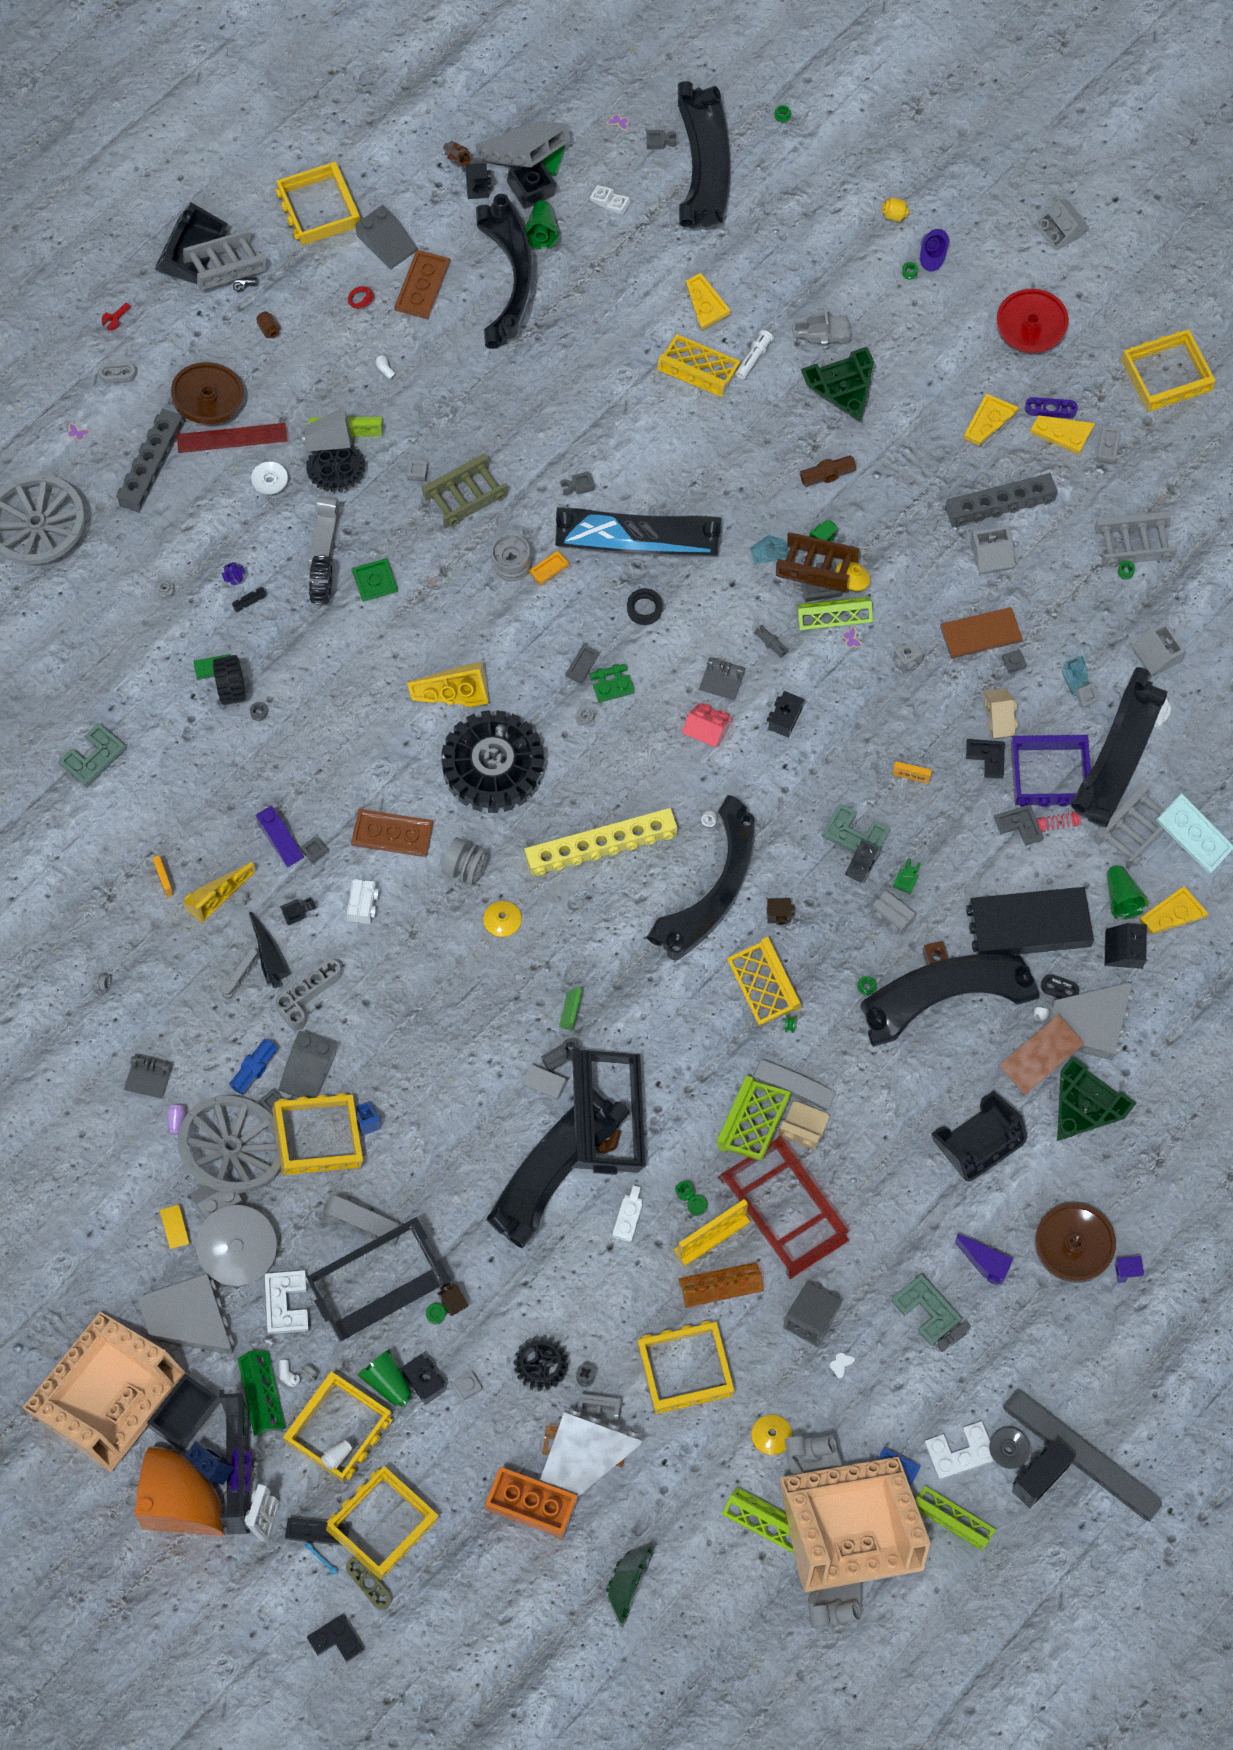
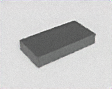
[566,644,600,684]

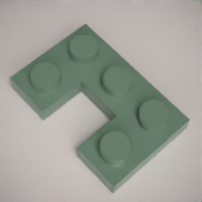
[58,723,126,787]
[822,804,890,853]
[891,1274,962,1346]

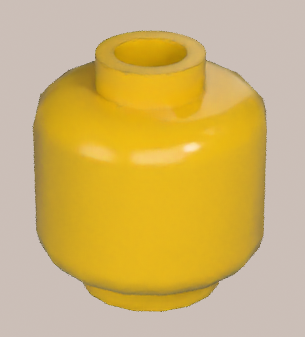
[882,197,909,222]

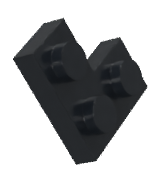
[966,739,1005,779]
[307,1614,364,1663]

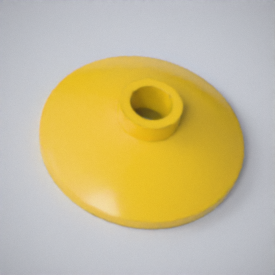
[835,561,870,591]
[483,901,522,937]
[751,1415,792,1455]

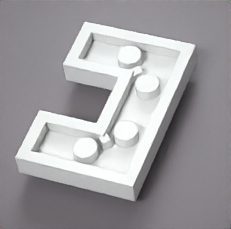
[265,1270,309,1334]
[924,1421,995,1481]
[245,1484,280,1542]

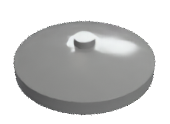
[196,1205,277,1286]

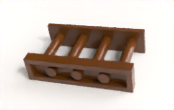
[776,532,860,592]

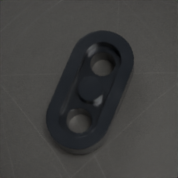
[1041,974,1079,999]

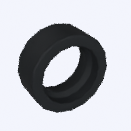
[627,588,662,626]

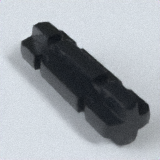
[232,587,266,612]

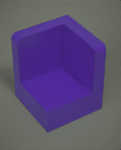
[1115,1256,1144,1283]

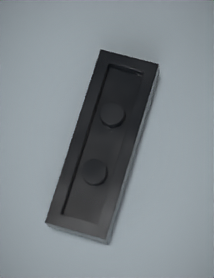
[285,1517,350,1546]

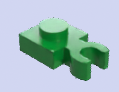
[893,859,920,894]

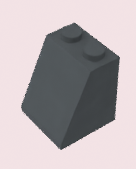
[783,1282,842,1347]

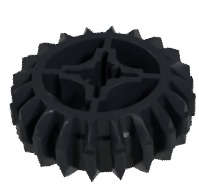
[309,555,333,605]
[513,1336,568,1392]

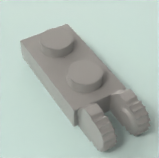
[220,948,259,999]

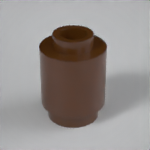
[256,311,280,338]

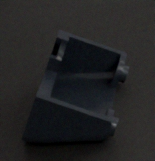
[155,202,228,284]
[931,1090,1027,1182]

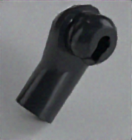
[233,277,258,292]

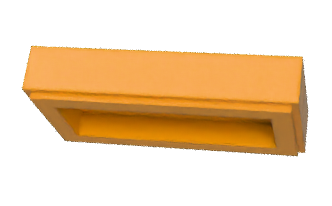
[529,550,569,586]
[892,761,932,784]
[152,855,173,898]

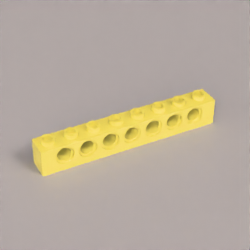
[524,808,677,876]

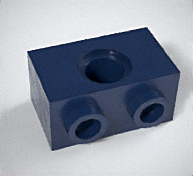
[185,1441,234,1485]

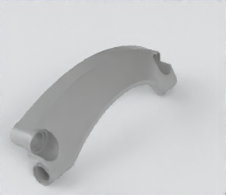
[785,1435,862,1628]

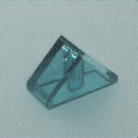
[750,535,789,565]
[1062,656,1089,696]

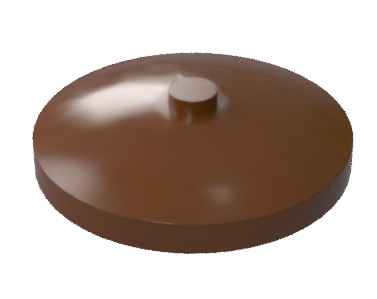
[171,362,244,424]
[1035,1203,1116,1283]

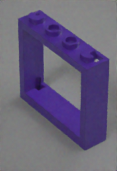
[1011,735,1091,807]

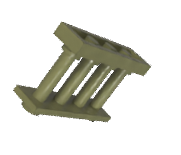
[422,453,508,528]

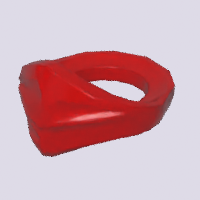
[348,286,374,309]

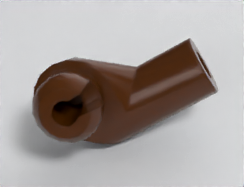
[596,1130,621,1154]

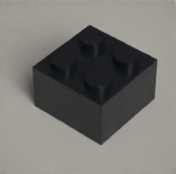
[507,161,557,209]

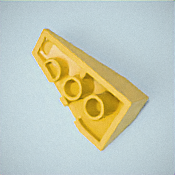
[407,662,489,707]
[183,862,256,924]

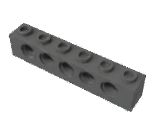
[116,408,184,513]
[945,473,1058,527]

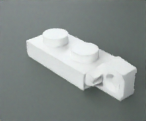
[612,1185,643,1243]

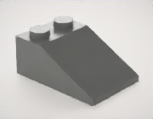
[355,204,418,270]
[278,1031,337,1099]

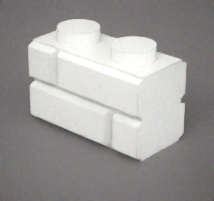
[347,879,379,924]

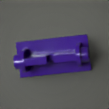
[229,1448,252,1493]

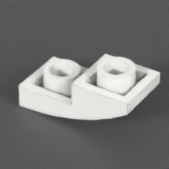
[590,185,631,215]

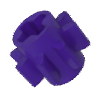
[221,562,246,585]

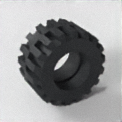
[213,655,246,705]

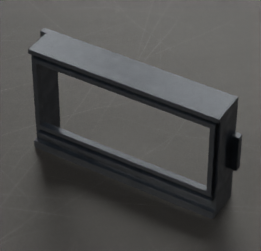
[566,1048,645,1175]
[305,1217,451,1342]
[219,1390,250,1535]

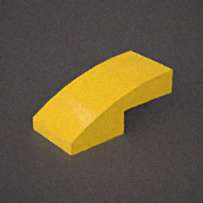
[160,1204,189,1249]

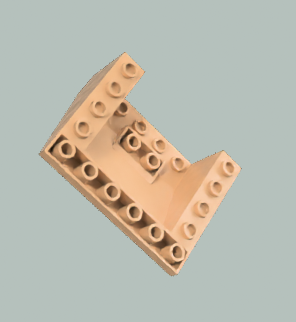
[22,1312,186,1473]
[780,1457,931,1593]

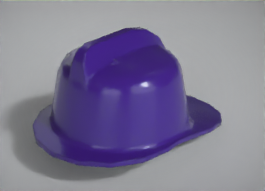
[920,229,949,271]

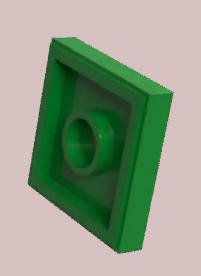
[352,558,398,602]

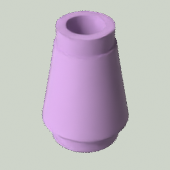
[167,1105,186,1135]

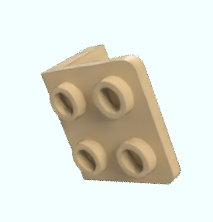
[779,1101,829,1150]

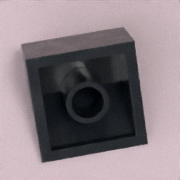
[1104,923,1147,969]

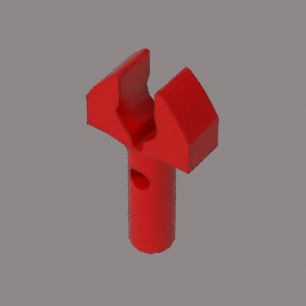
[102,303,130,330]

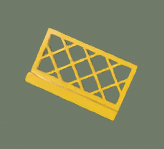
[657,334,741,398]
[727,937,802,1026]
[673,1199,750,1267]

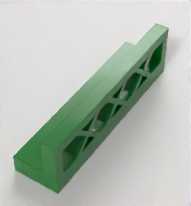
[237,1351,285,1436]

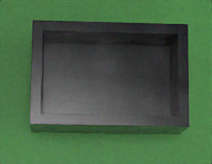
[147,1374,220,1452]
[1012,1439,1076,1509]

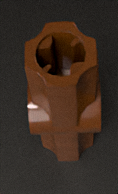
[443,141,472,166]
[800,455,856,487]

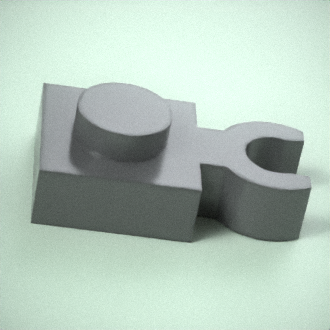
[646,130,676,149]
[560,471,594,495]
[937,1322,970,1352]

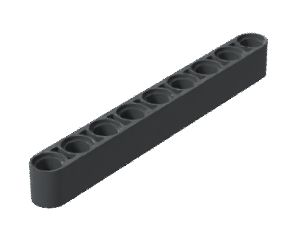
[1003,1391,1162,1522]

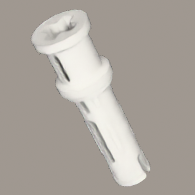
[735,330,774,380]

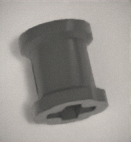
[576,1364,595,1387]

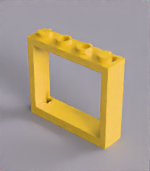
[275,161,360,246]
[1121,329,1216,412]
[272,1093,363,1176]
[637,1321,734,1415]
[283,1371,392,1483]
[326,1466,439,1580]

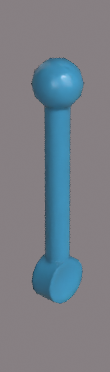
[305,1542,338,1575]

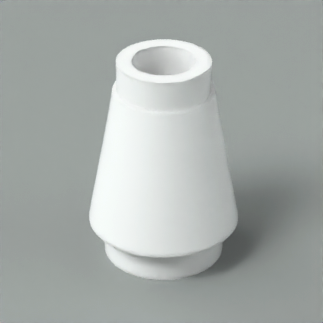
[321,1440,352,1470]

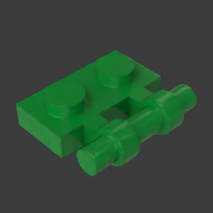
[589,664,634,703]

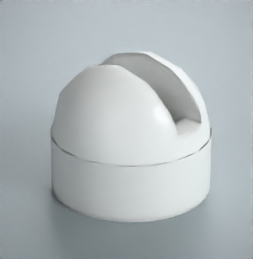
[701,810,717,827]
[1033,1007,1050,1022]

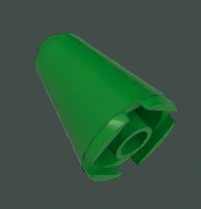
[524,200,559,249]
[1106,865,1149,920]
[357,1349,411,1407]

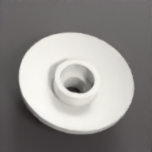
[251,462,288,495]

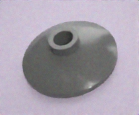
[989,1428,1030,1469]

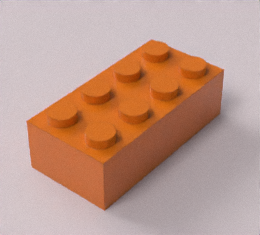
[485,1467,578,1539]

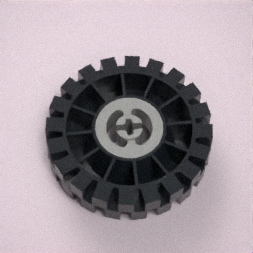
[441,710,544,813]

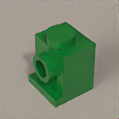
[809,519,838,542]

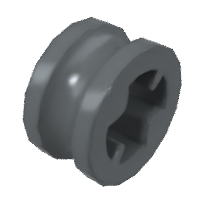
[250,702,267,721]

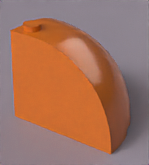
[134,1446,225,1536]

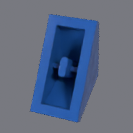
[355,1101,381,1136]

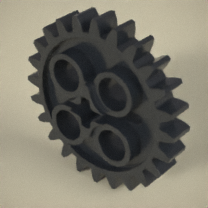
[306,445,365,492]

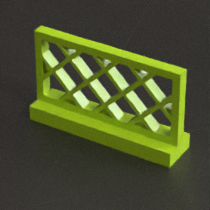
[716,1076,791,1161]

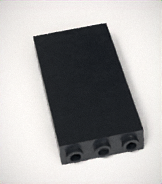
[966,887,1094,955]

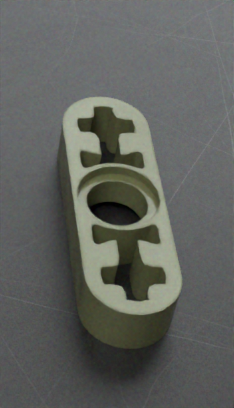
[346,1557,391,1610]

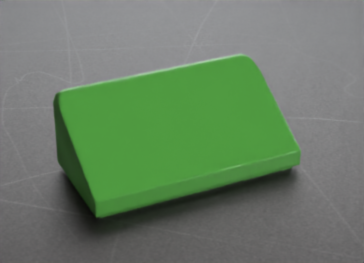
[559,987,582,1030]

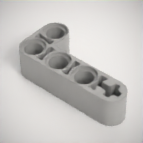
[308,496,339,570]
[275,959,341,1031]
[319,1196,400,1246]

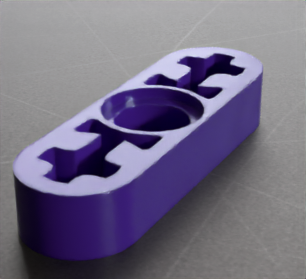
[1025,397,1078,419]

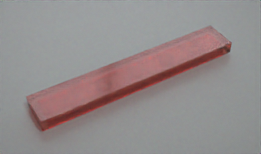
[177,423,287,453]

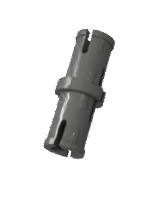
[754,625,789,658]

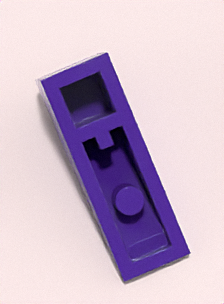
[256,805,304,868]
[955,1234,1013,1285]

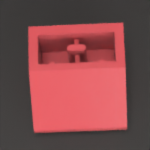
[682,703,733,747]

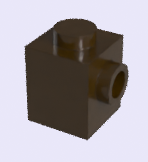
[767,898,795,925]
[437,1283,469,1316]

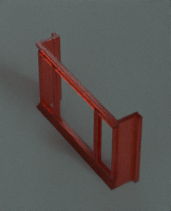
[718,1136,849,1279]

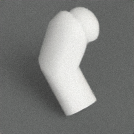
[375,355,395,379]
[279,1360,300,1387]

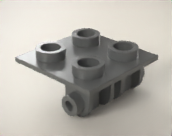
[699,657,746,700]
[124,1054,173,1099]

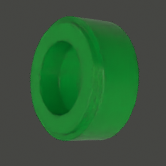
[687,1195,707,1216]
[426,1303,446,1325]

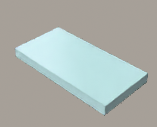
[1155,793,1233,874]

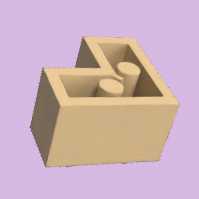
[984,688,1018,738]

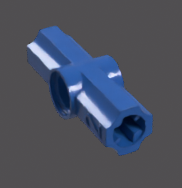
[229,1038,278,1095]

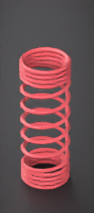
[1036,812,1081,832]

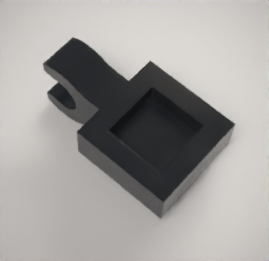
[280,897,316,925]

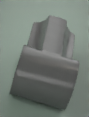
[541,1038,579,1072]

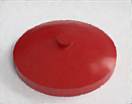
[996,289,1069,353]

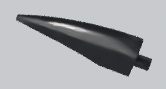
[249,912,290,988]

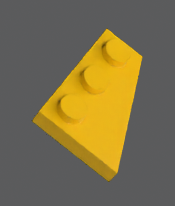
[686,273,731,331]
[963,393,1019,446]
[1030,415,1095,455]
[1139,886,1209,935]

